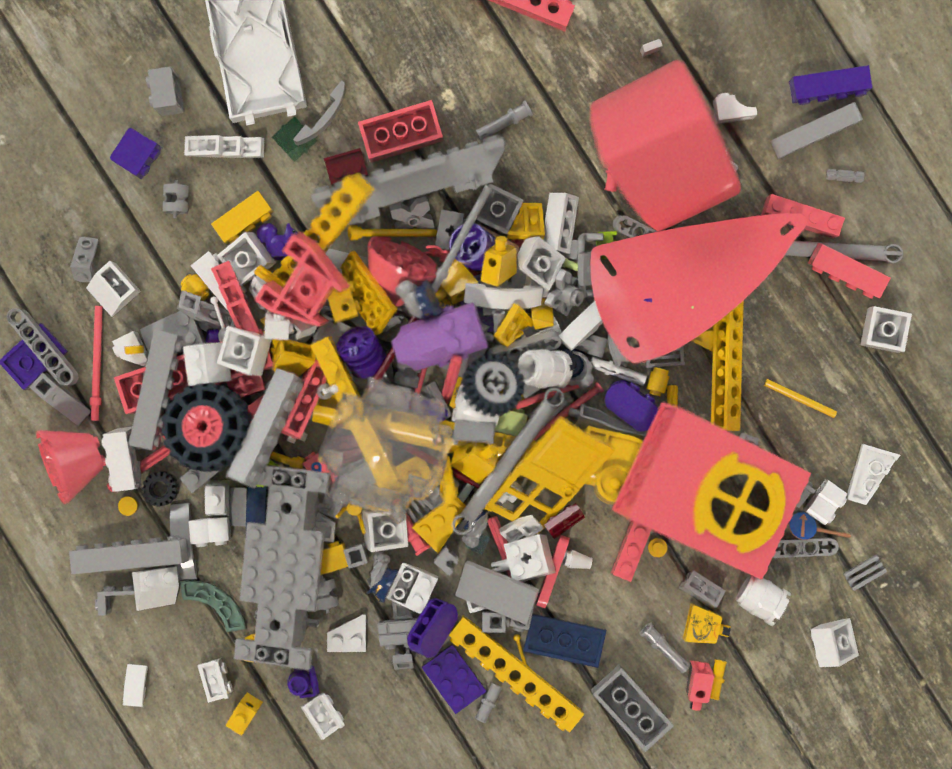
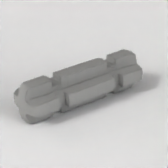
[826,169,865,183]

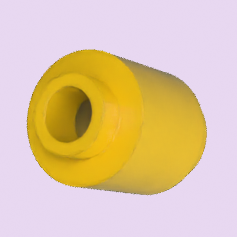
[646,367,670,397]

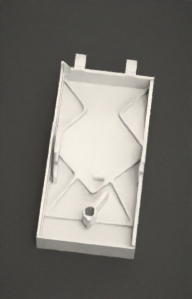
[205,0,307,126]

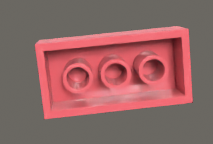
[358,100,443,163]

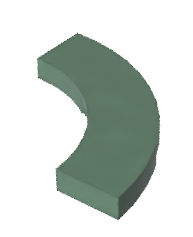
[180,580,246,632]

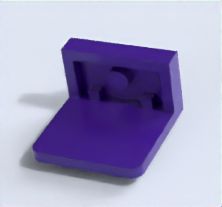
[110,128,162,180]

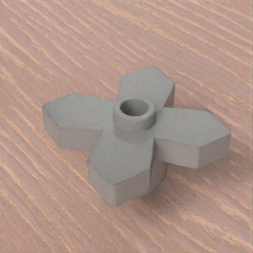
[389,196,434,229]
[545,269,584,316]

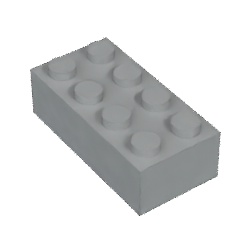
[591,664,674,752]

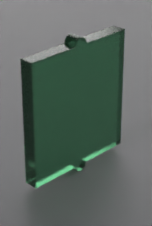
[272,116,317,162]

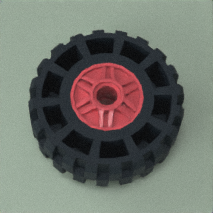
[161,383,253,472]

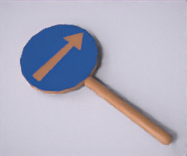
[789,512,851,540]

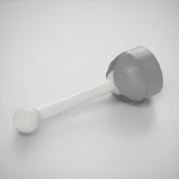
[210,297,227,342]
[317,384,338,399]

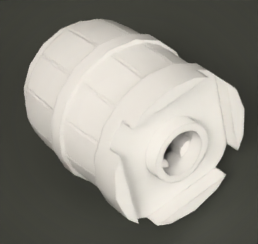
[518,349,572,389]
[452,385,500,427]
[736,575,791,626]

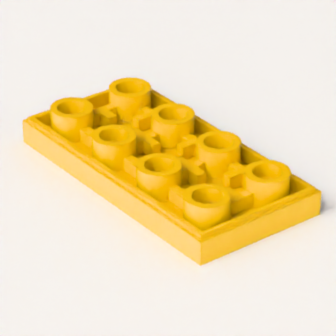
[339,251,397,335]

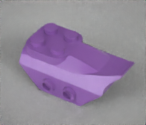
[392,302,488,371]

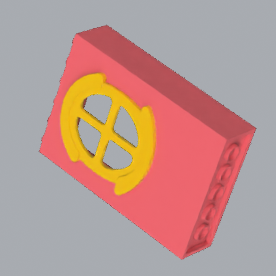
[612,402,811,580]

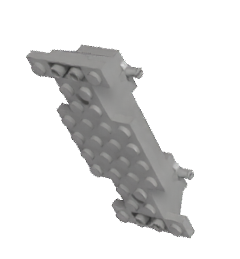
[311,135,505,225]
[234,465,331,670]

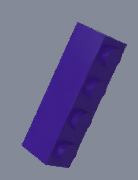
[789,65,873,105]

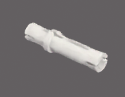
[590,356,647,386]

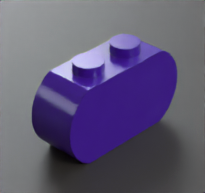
[605,380,658,431]
[407,598,458,658]

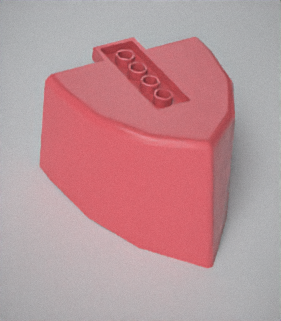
[590,60,741,231]

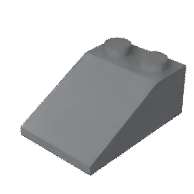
[140,311,206,356]

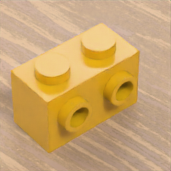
[328,277,361,323]

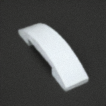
[464,283,543,309]

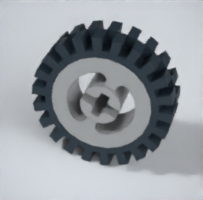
[461,353,525,417]

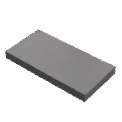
[455,560,539,625]

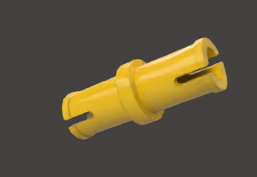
[710,659,727,700]

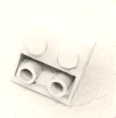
[86,261,141,317]
[387,563,439,614]

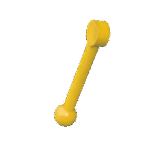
[513,634,530,668]

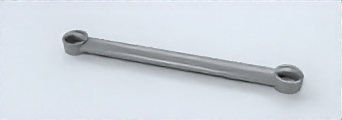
[785,241,903,264]
[452,388,564,535]

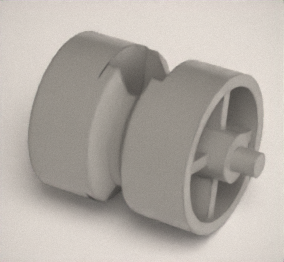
[162,180,189,219]
[393,362,421,388]
[317,575,339,613]

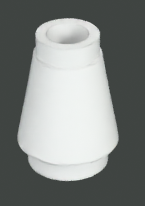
[563,549,592,569]

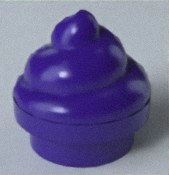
[206,329,220,344]

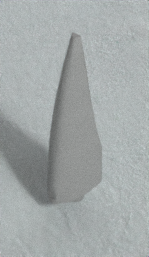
[568,404,647,438]

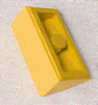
[531,297,554,329]

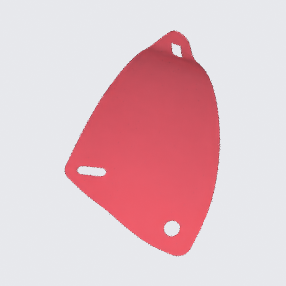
[590,213,807,363]

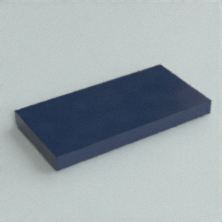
[523,613,607,668]

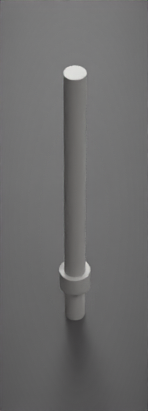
[431,185,492,293]

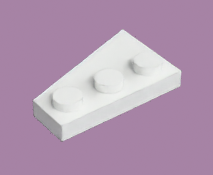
[846,444,900,505]

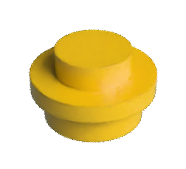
[648,538,667,557]

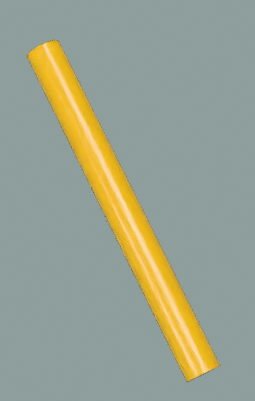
[764,379,837,418]

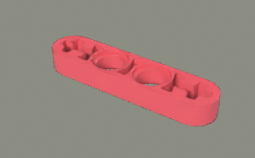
[536,535,570,608]

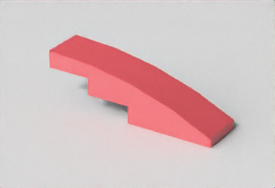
[211,260,260,334]

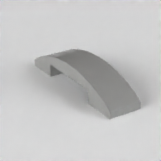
[293,80,345,146]
[177,291,255,329]
[170,503,197,581]

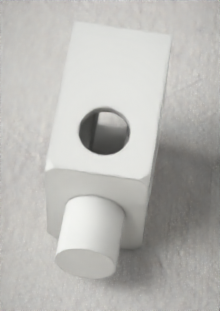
[205,480,230,517]

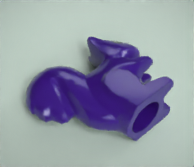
[257,223,298,261]

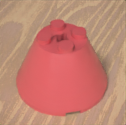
[368,236,437,306]
[36,430,106,504]

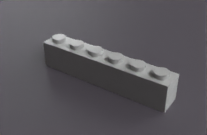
[128,330,183,450]
[226,368,305,488]
[69,535,189,574]

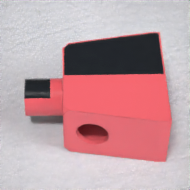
[686,660,714,711]

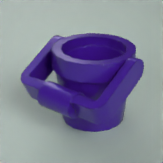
[287,665,319,698]

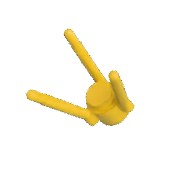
[335,496,366,534]

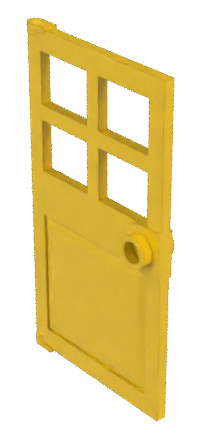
[484,417,615,534]

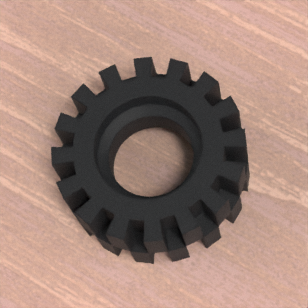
[141,471,179,507]

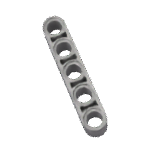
[770,102,863,159]
[7,308,79,386]

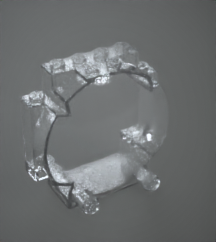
[318,379,454,524]

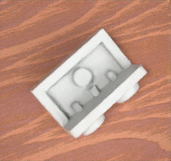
[198,658,233,703]
[301,693,345,740]

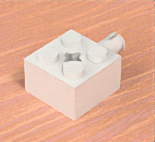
[491,534,556,582]

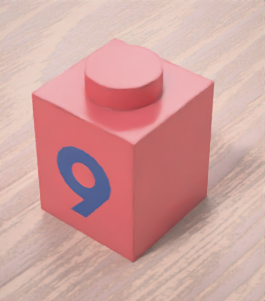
[303,452,333,473]

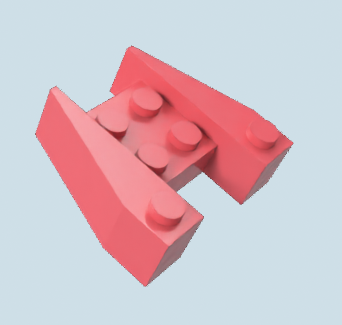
[255,232,350,326]

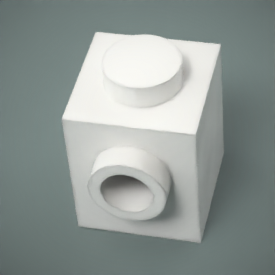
[265,313,293,340]

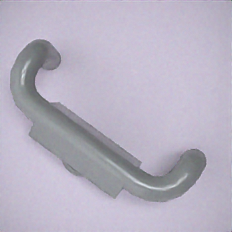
[577,233,604,298]

